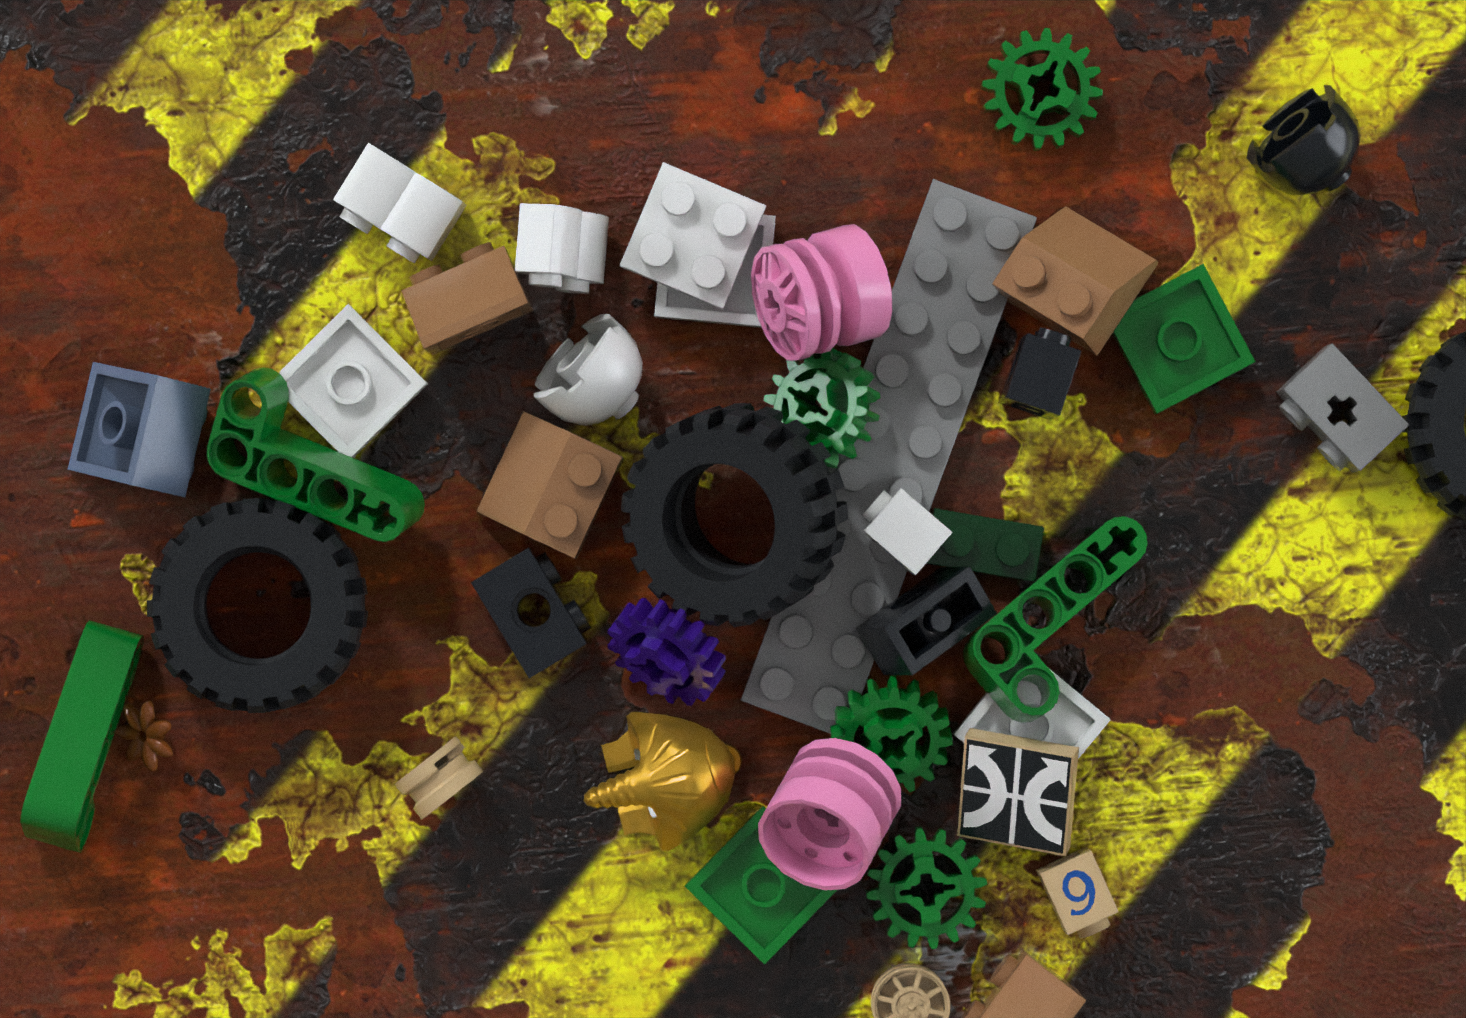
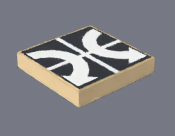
[957,728,1079,856]

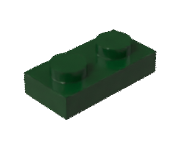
[926,508,1044,582]

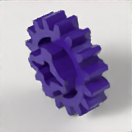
[607,598,726,706]

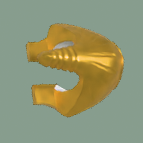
[583,712,742,851]

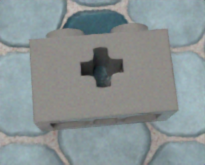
[1276,343,1409,472]

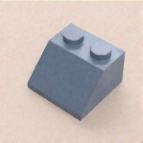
[67,362,211,497]

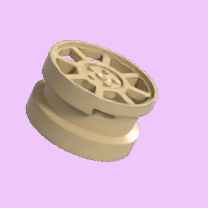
[394,736,483,820]
[870,963,950,1018]

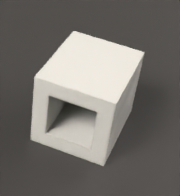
[862,488,953,575]

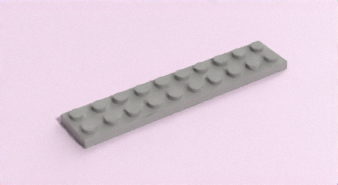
[741,179,1037,733]

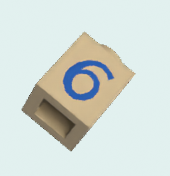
[1036,847,1119,939]

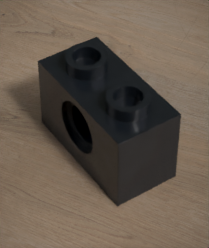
[998,327,1081,420]
[471,548,591,678]
[856,566,997,675]

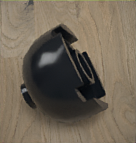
[1247,85,1361,195]

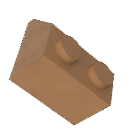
[992,206,1158,356]
[401,242,534,355]
[476,411,624,559]
[961,950,1086,1018]

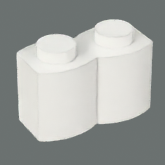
[333,143,467,264]
[515,203,609,294]

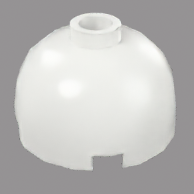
[533,314,643,426]

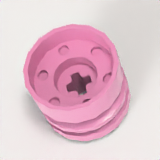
[751,224,892,361]
[758,738,901,890]

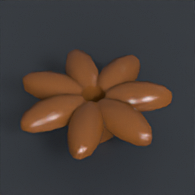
[116,701,173,771]

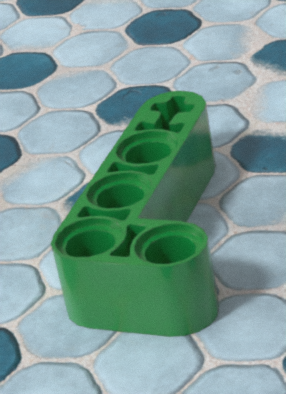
[207,367,425,542]
[963,516,1148,723]
[20,620,144,853]

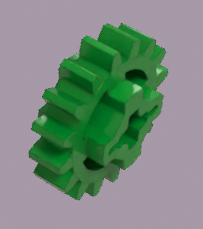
[981,28,1103,151]
[763,348,881,469]
[830,675,953,792]
[866,827,987,949]

